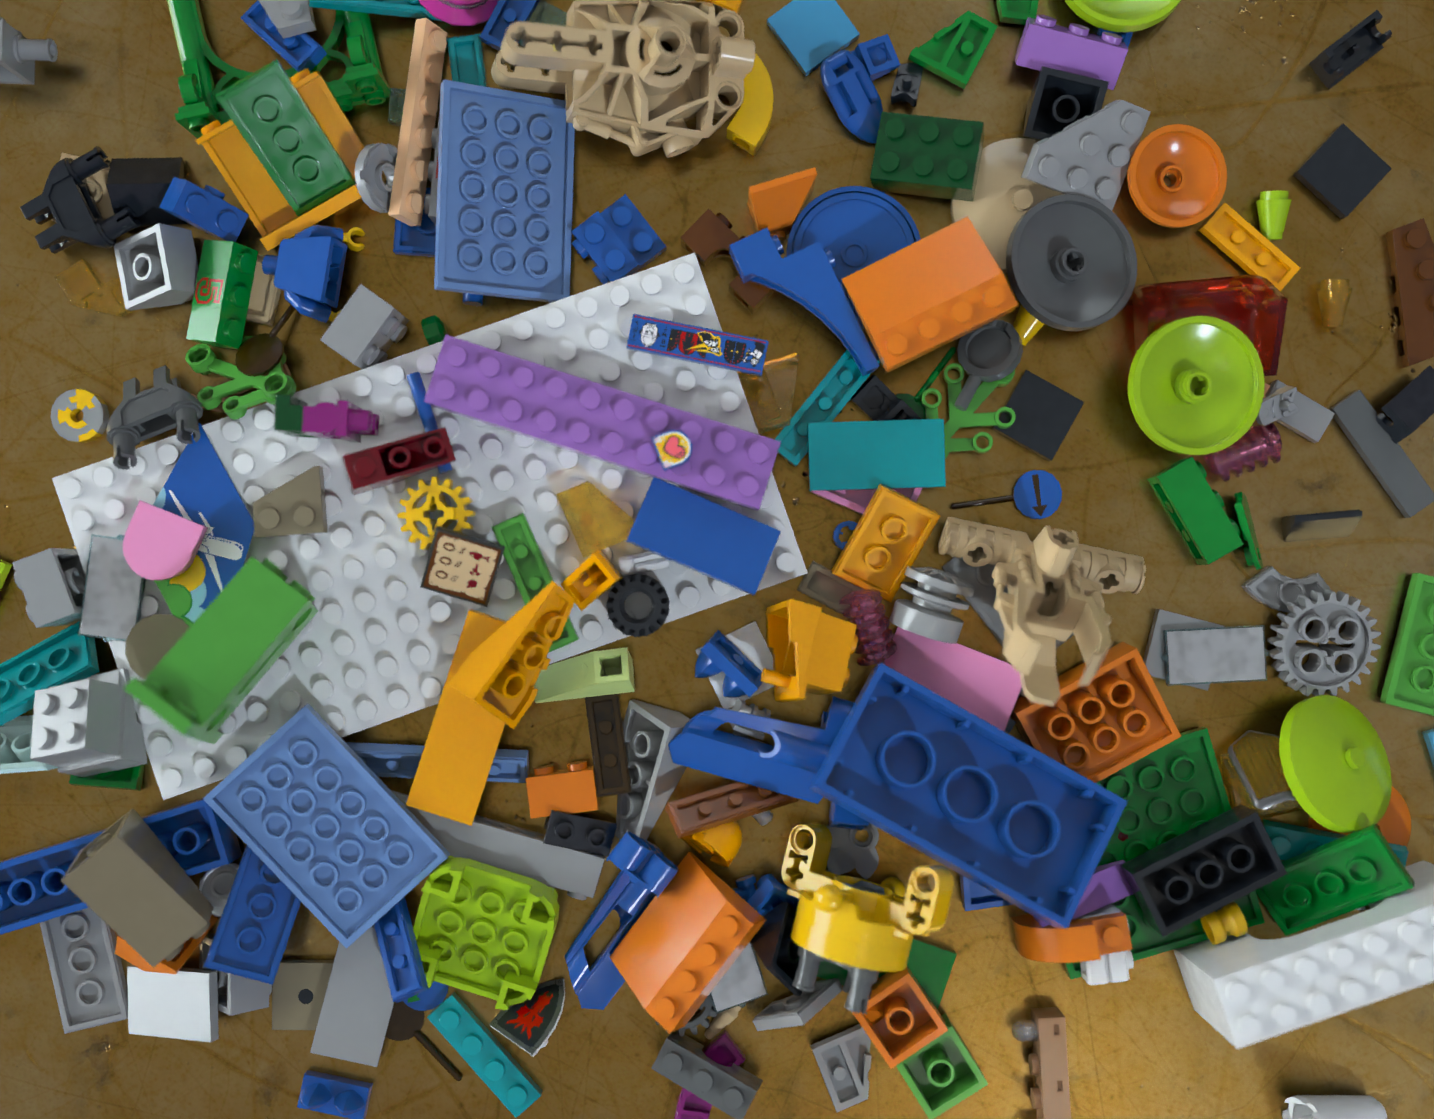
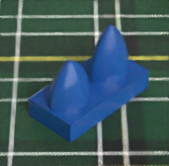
[695,630,763,698]
[297,1070,373,1119]

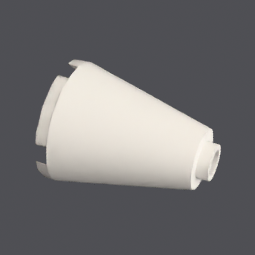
[1282,1095,1387,1119]

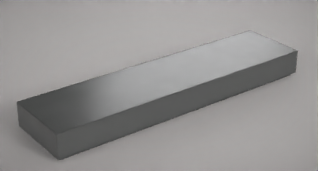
[1329,389,1434,518]

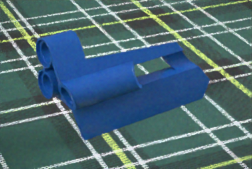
[565,831,679,1010]

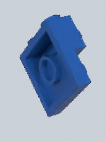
[571,194,667,284]

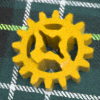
[397,476,476,550]

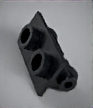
[543,810,617,856]

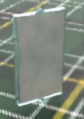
[78,534,146,642]
[1161,625,1269,686]
[709,942,769,1014]

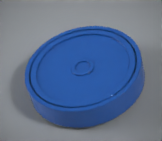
[785,186,921,311]

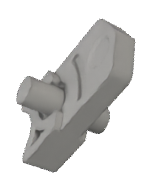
[1256,385,1299,425]

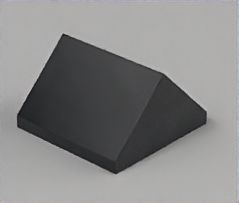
[1023,66,1109,140]
[106,157,188,227]
[750,902,803,996]

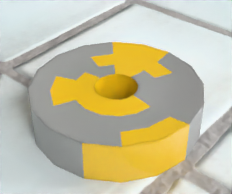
[50,389,109,443]

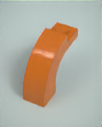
[1010,912,1133,963]

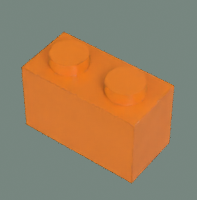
[526,761,601,819]

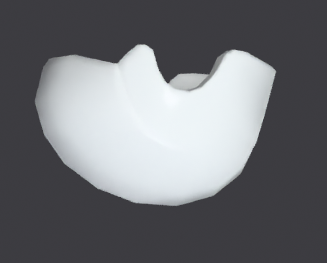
[199,863,239,917]

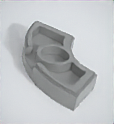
[1241,566,1331,612]

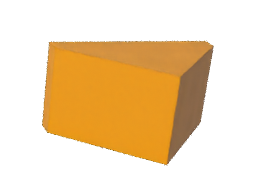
[560,550,623,611]

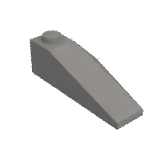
[615,699,690,840]

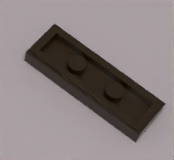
[585,694,632,798]

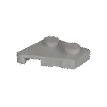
[810,1024,871,1112]

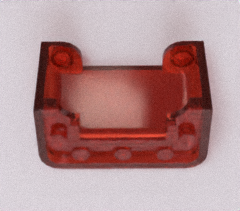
[1132,275,1288,376]

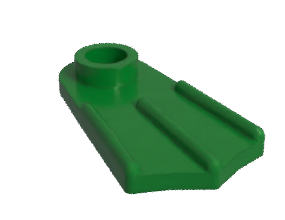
[1234,492,1263,570]

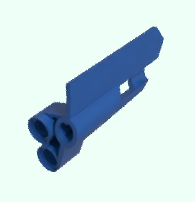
[668,696,854,804]

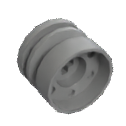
[889,565,975,644]

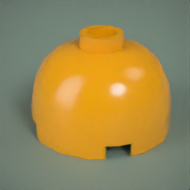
[681,821,743,867]

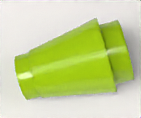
[1256,190,1292,240]

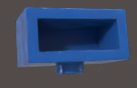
[159,177,249,242]

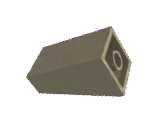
[61,808,214,968]

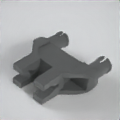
[106,365,203,470]

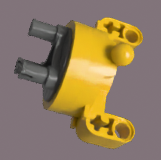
[781,824,954,1014]

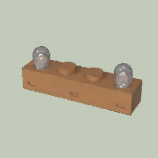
[1012,1007,1071,1119]

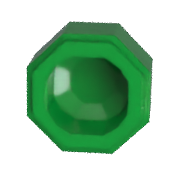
[421,315,448,346]

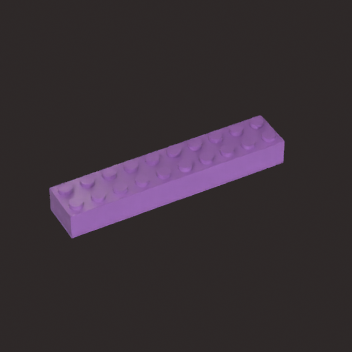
[424,335,781,511]

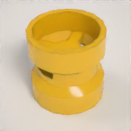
[1200,901,1248,945]

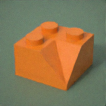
[852,966,948,1069]

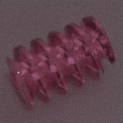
[1203,422,1282,482]
[839,589,897,666]

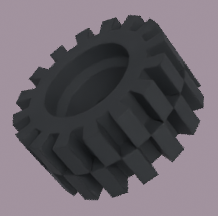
[606,574,670,637]

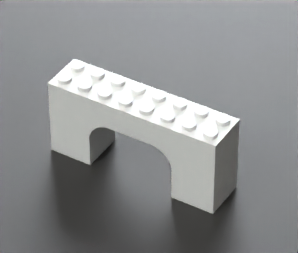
[1173,860,1434,1049]

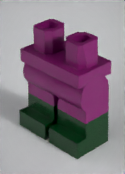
[274,394,379,442]

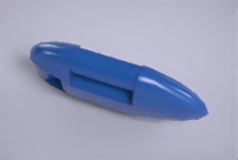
[820,50,883,144]

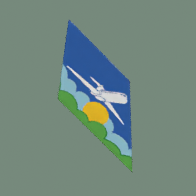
[153,422,255,627]

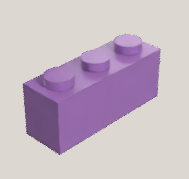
[1015,14,1128,90]

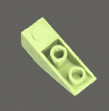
[534,647,635,703]

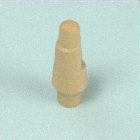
[704,1003,744,1040]

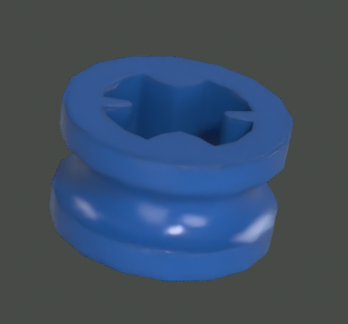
[832,521,857,550]

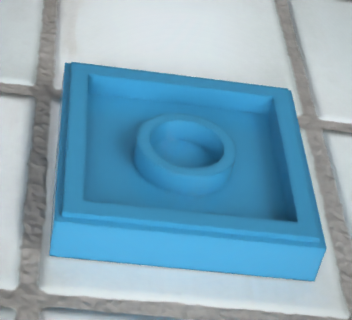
[766,0,860,77]

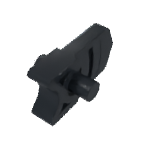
[890,62,923,107]

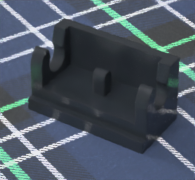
[1309,10,1392,90]
[1376,365,1434,444]

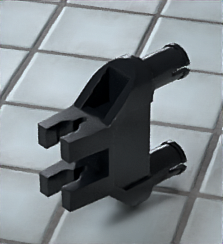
[20,146,141,254]

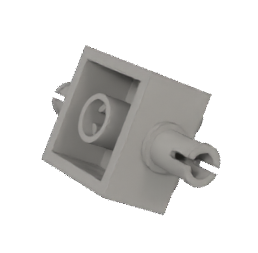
[0,17,58,85]

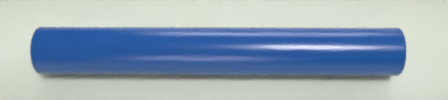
[406,372,453,474]

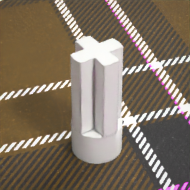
[618,551,670,578]

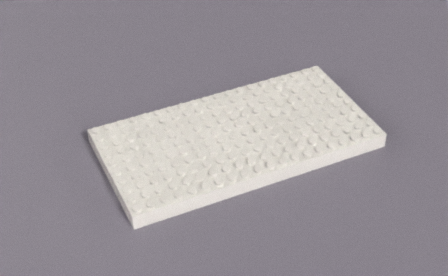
[52,252,808,800]

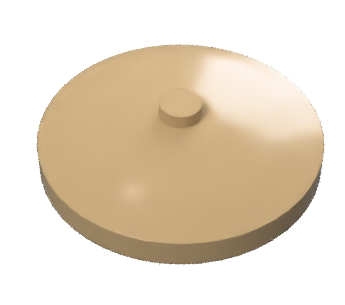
[950,138,1063,273]

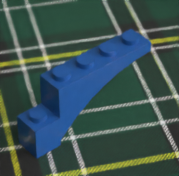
[729,228,880,376]

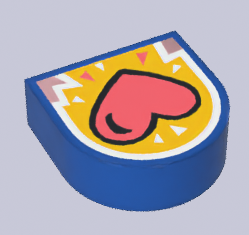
[651,430,692,472]

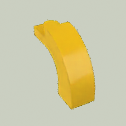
[727,53,773,156]

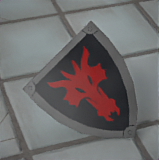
[489,978,565,1057]

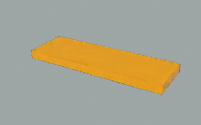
[406,609,507,826]

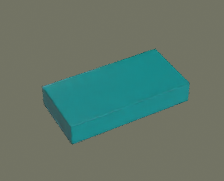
[447,34,488,87]

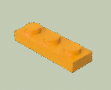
[1199,202,1300,296]

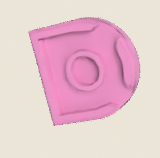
[123,501,208,581]

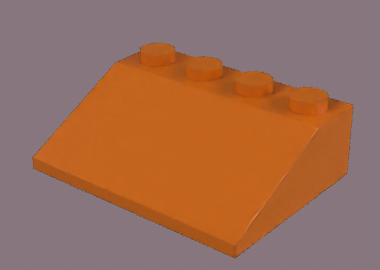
[841,216,1018,373]
[1011,642,1181,783]
[609,852,766,1033]

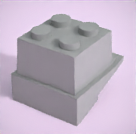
[30,668,147,777]

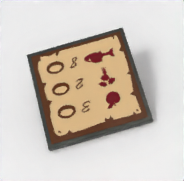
[420,526,505,607]

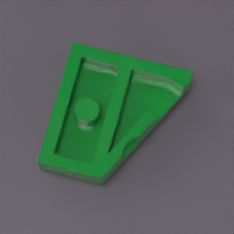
[908,10,998,89]

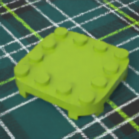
[413,856,559,1010]

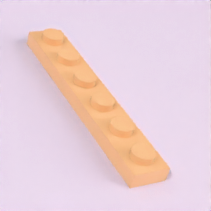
[388,18,448,226]

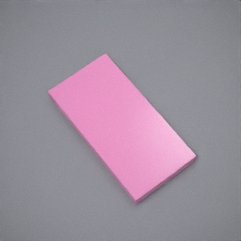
[883,627,1022,732]

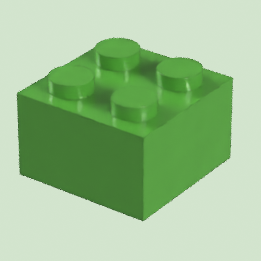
[896,1013,988,1119]

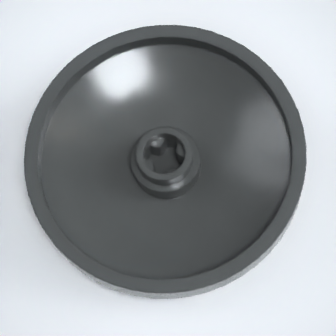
[1006,194,1137,331]

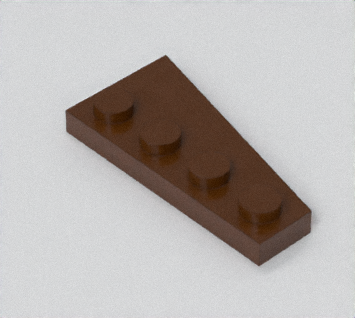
[1386,218,1434,368]

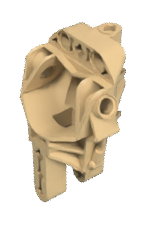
[491,0,755,158]

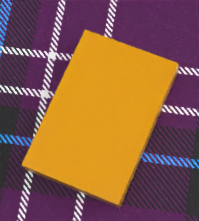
[831,483,941,602]

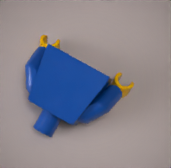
[262,224,365,323]

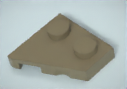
[253,466,328,538]

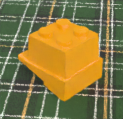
[761,599,858,703]

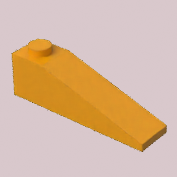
[449,581,575,729]

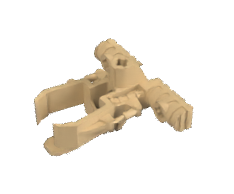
[938,517,1146,706]

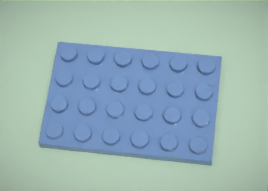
[434,79,575,303]
[203,703,450,949]

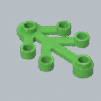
[185,336,296,420]
[921,363,1016,459]

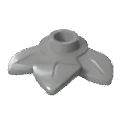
[826,823,879,879]

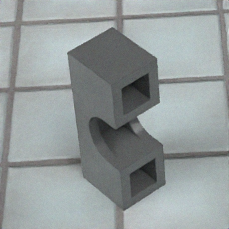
[651,1030,763,1119]

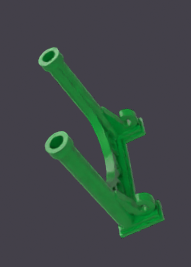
[167,0,394,139]

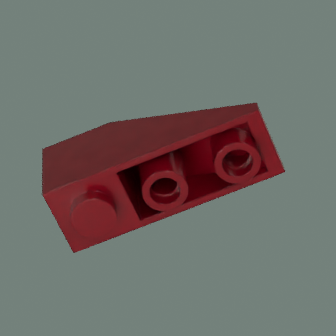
[342,427,456,495]

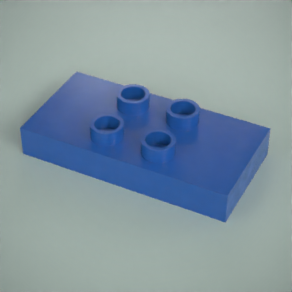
[809,663,1127,929]

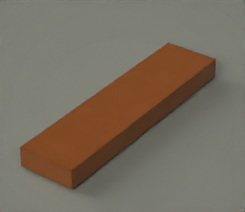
[665,782,799,839]

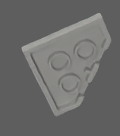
[1021,100,1151,211]

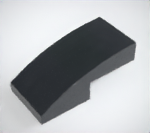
[850,375,921,421]

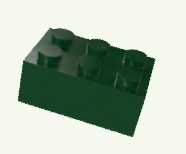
[870,112,985,202]

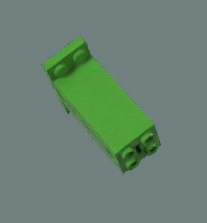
[124,556,318,745]

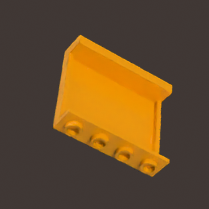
[195,68,386,251]

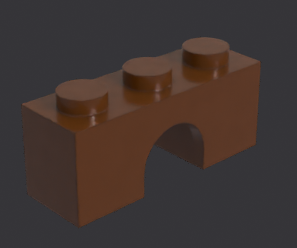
[680,208,775,314]

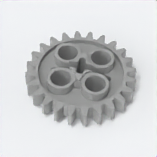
[1267,589,1381,696]

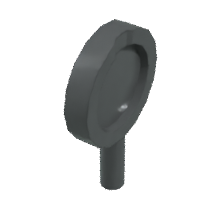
[954,319,1023,411]

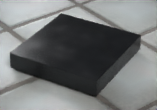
[1293,123,1392,220]
[992,370,1084,461]

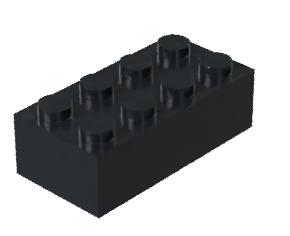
[1120,804,1287,937]

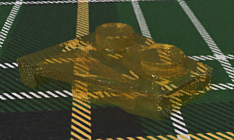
[737,352,799,434]
[556,481,635,558]

